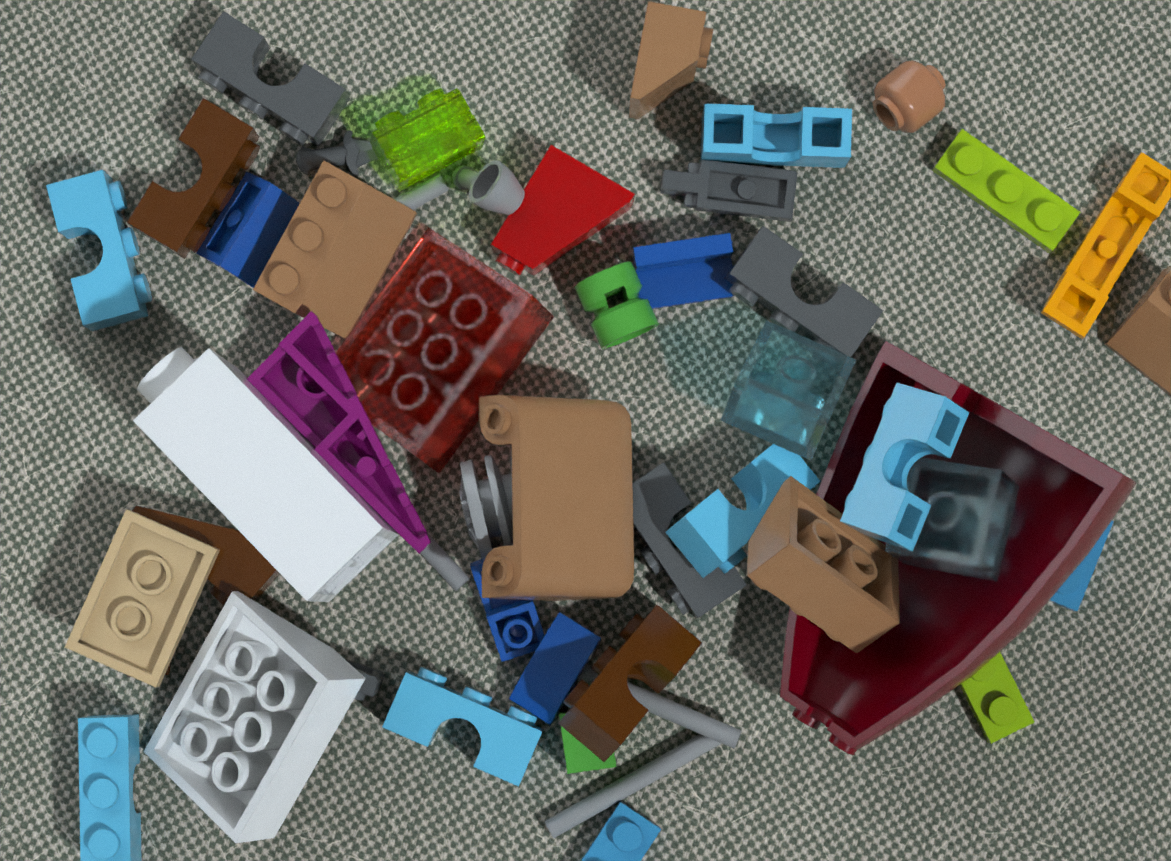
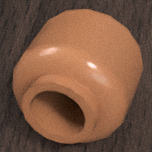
[872,61,946,133]

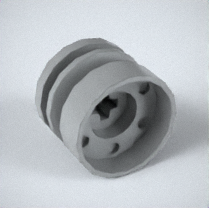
[459,450,513,562]

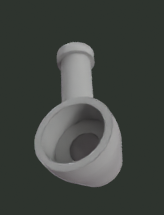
[453,160,525,215]

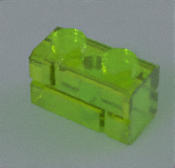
[370,88,486,192]

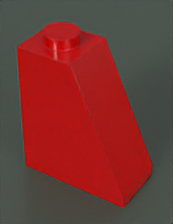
[491,145,635,276]

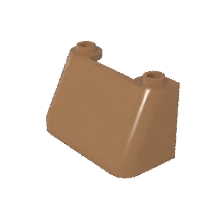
[479,395,634,601]

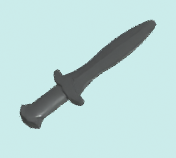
[296,130,460,177]

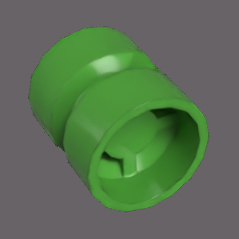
[574,261,659,350]

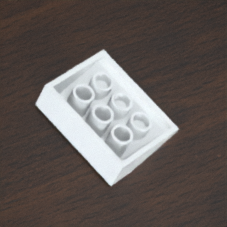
[144,591,366,843]

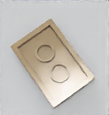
[65,509,220,687]

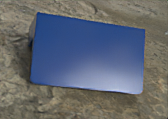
[196,172,300,288]
[633,233,734,309]

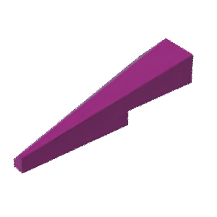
[247,311,431,554]

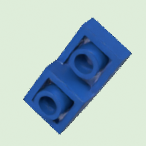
[470,559,545,662]
[509,612,602,726]

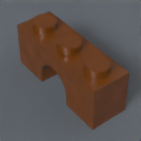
[127,98,260,259]
[558,605,702,762]

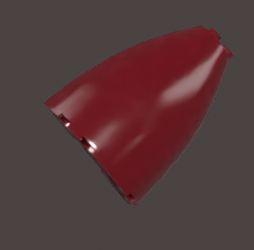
[780,340,1137,755]

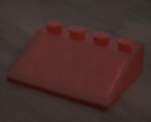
[336,227,554,474]

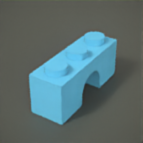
[700,104,852,168]
[46,170,152,331]
[840,383,969,552]
[665,436,821,578]
[382,666,543,787]
[78,714,142,861]

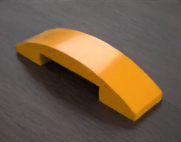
[1041,152,1171,339]

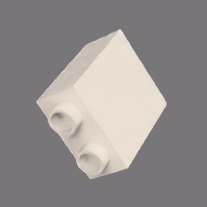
[133,347,399,602]

